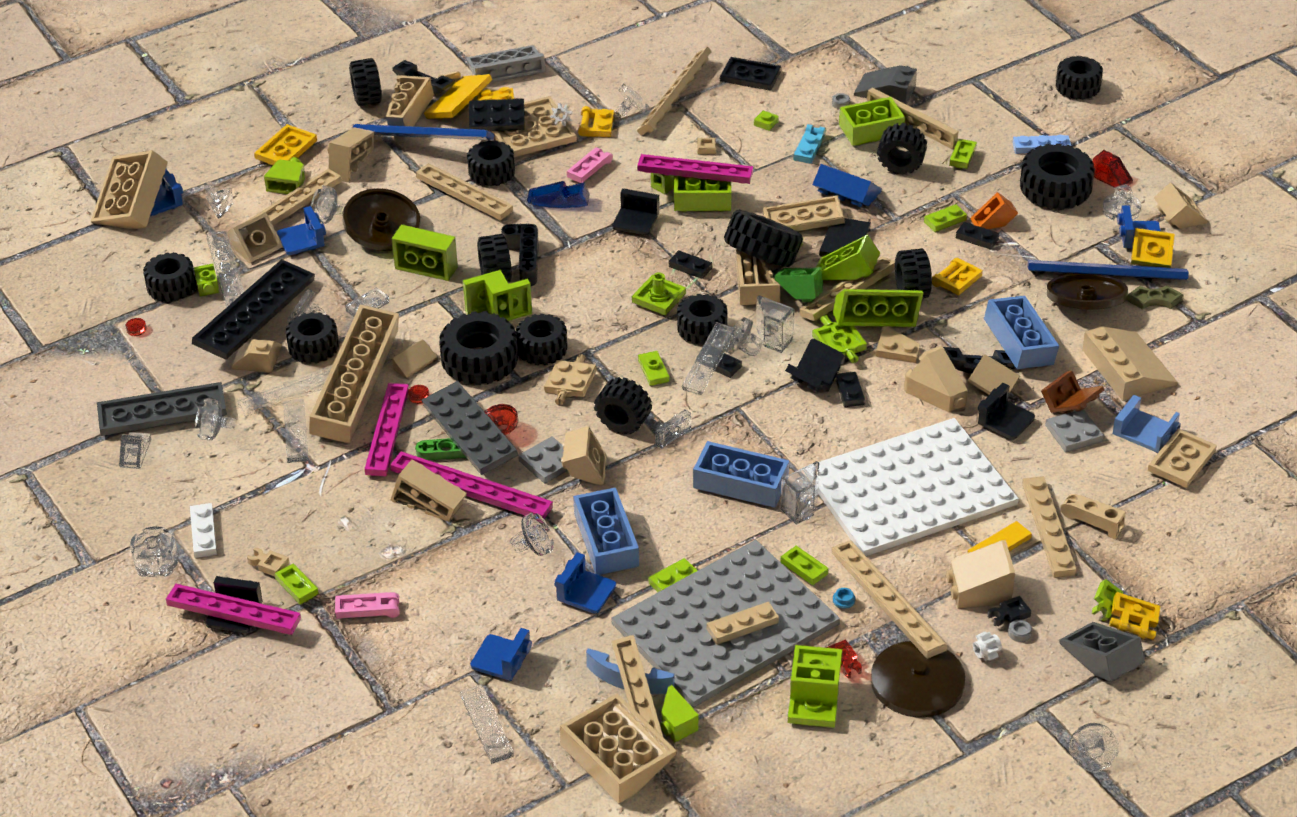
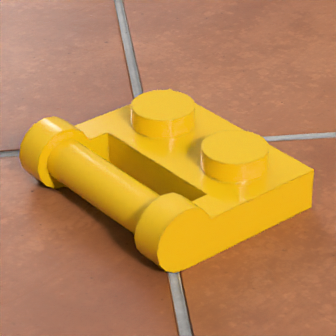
[578,106,614,137]
[932,258,983,295]

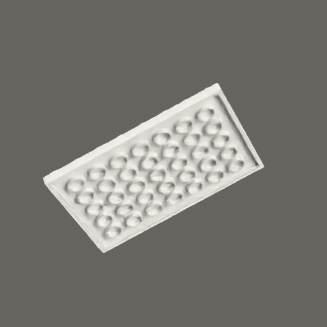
[803,418,1019,556]

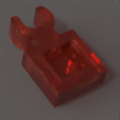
[826,640,862,679]

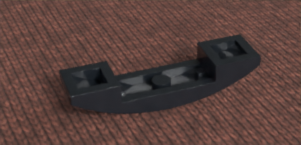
[392,60,455,93]
[943,347,1016,374]

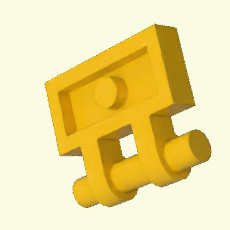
[1109,592,1160,640]

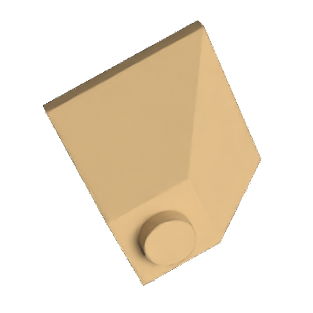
[227,213,283,263]
[231,339,282,373]

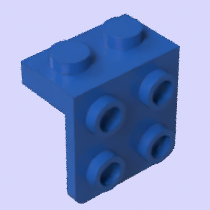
[150,169,184,216]
[1117,205,1161,249]
[277,206,326,255]
[554,552,616,614]
[470,628,532,681]

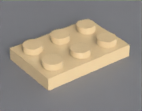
[1148,428,1217,488]

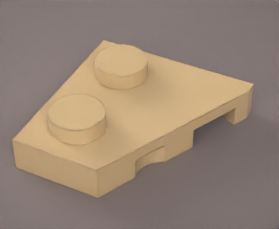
[876,326,920,363]

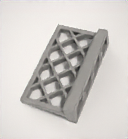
[466,45,546,82]

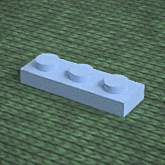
[1013,135,1071,154]

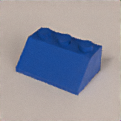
[812,164,882,207]

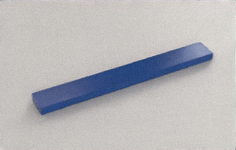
[353,124,494,141]
[1027,260,1189,280]

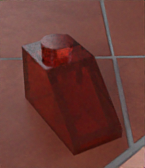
[1093,150,1133,191]

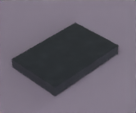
[720,57,782,91]
[819,218,871,257]

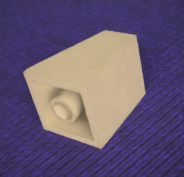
[946,540,1015,608]

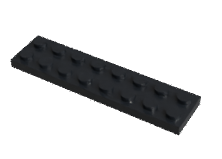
[192,259,315,360]

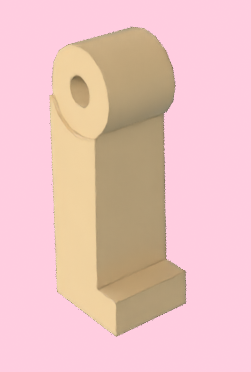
[1061,494,1126,539]

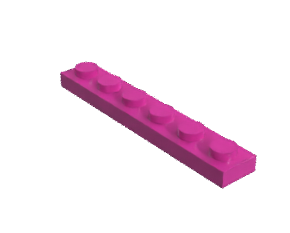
[637,154,753,184]
[364,383,409,476]
[166,583,301,635]

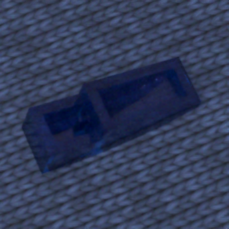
[527,181,590,208]

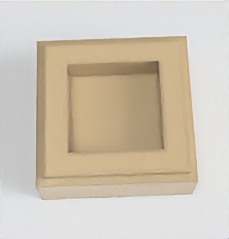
[697,138,716,154]

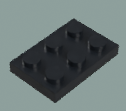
[469,98,525,131]

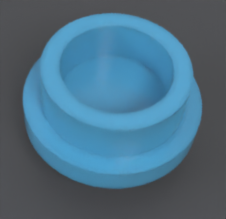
[833,588,855,609]

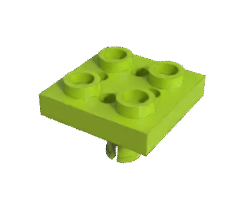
[631,272,686,316]

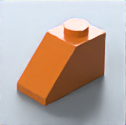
[970,192,1018,229]

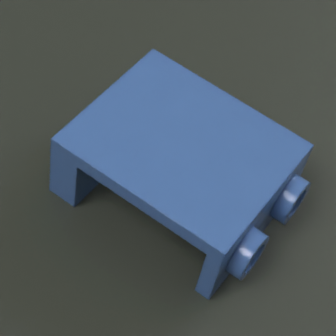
[1112,395,1181,453]

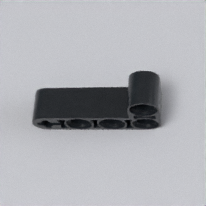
[501,224,539,286]

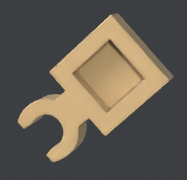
[247,548,289,577]

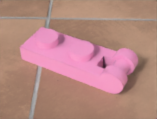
[567,147,613,184]
[335,592,400,619]

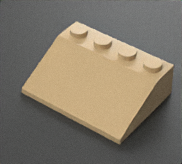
[90,150,168,229]
[1082,327,1178,401]
[560,693,677,804]

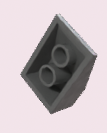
[854,65,917,105]
[1059,622,1145,681]

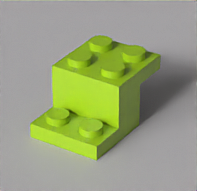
[463,270,532,321]
[787,645,842,728]

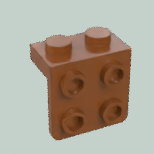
[1041,371,1104,414]

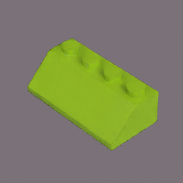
[833,289,923,327]

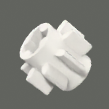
[550,103,574,126]
[973,631,1002,661]

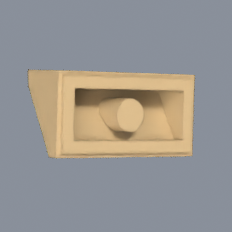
[392,339,437,379]

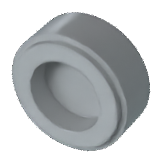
[832,93,850,109]
[1008,620,1032,642]

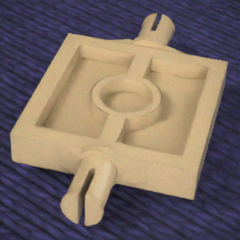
[544,354,597,405]

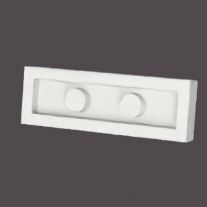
[190,503,217,558]

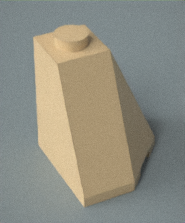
[904,346,968,412]

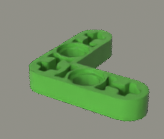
[415,438,466,461]

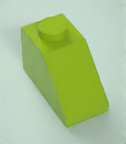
[660,685,699,743]

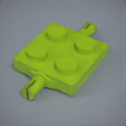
[812,315,867,363]

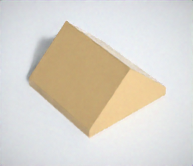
[968,354,1020,395]

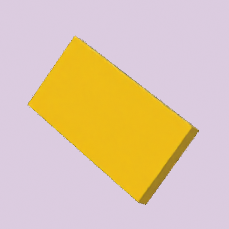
[424,74,492,119]

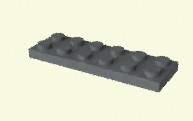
[422,381,518,475]
[97,382,227,436]

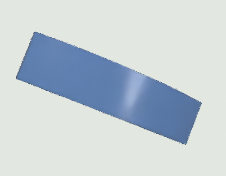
[586,648,675,694]

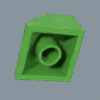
[775,267,823,302]

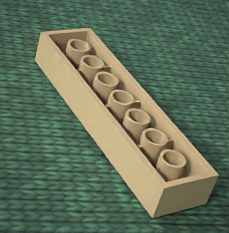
[309,304,399,444]

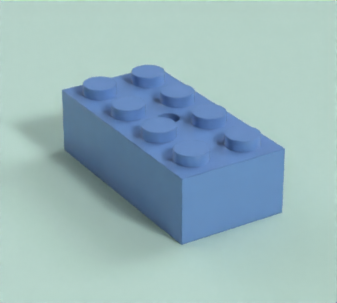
[984,296,1059,369]
[693,441,789,508]
[573,487,639,575]

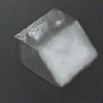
[756,295,794,353]
[781,461,820,525]

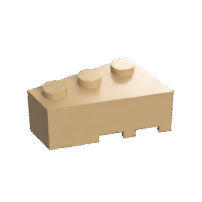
[327,127,374,182]
[736,249,780,305]
[390,460,467,522]

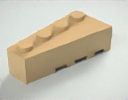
[386,75,434,137]

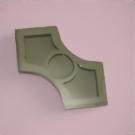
[1126,285,1184,309]

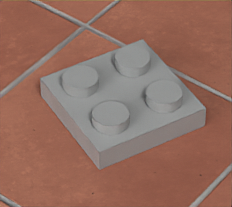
[1045,409,1104,452]
[518,436,568,484]

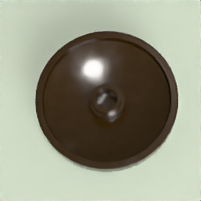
[343,188,420,251]
[1046,273,1128,310]
[871,641,965,717]

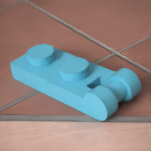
[794,124,826,164]

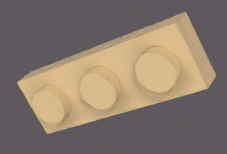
[707,602,779,645]

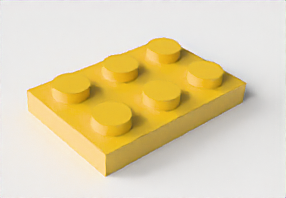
[254,124,318,165]

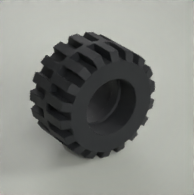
[1055,56,1103,100]
[349,58,382,106]
[877,123,927,175]
[467,140,515,186]
[477,234,512,283]
[895,248,932,298]
[143,252,196,302]
[677,294,728,345]
[286,312,339,364]
[516,314,568,365]
[594,377,652,434]

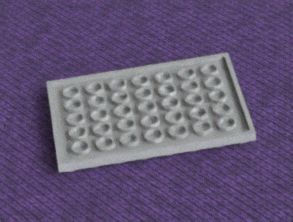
[611,540,840,708]

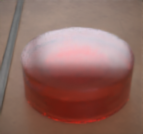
[125,318,147,336]
[408,385,429,404]

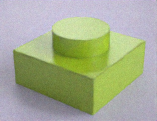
[754,110,779,131]

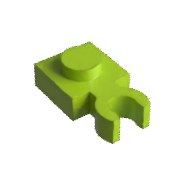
[1092,579,1123,622]

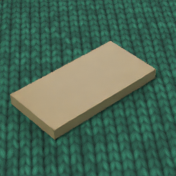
[763,196,845,231]

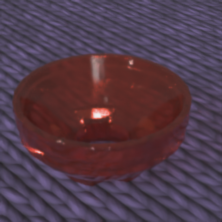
[484,404,519,435]

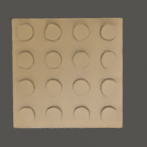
[490,96,576,158]

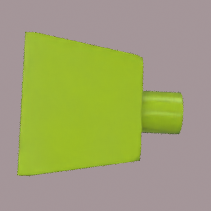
[264,157,305,194]

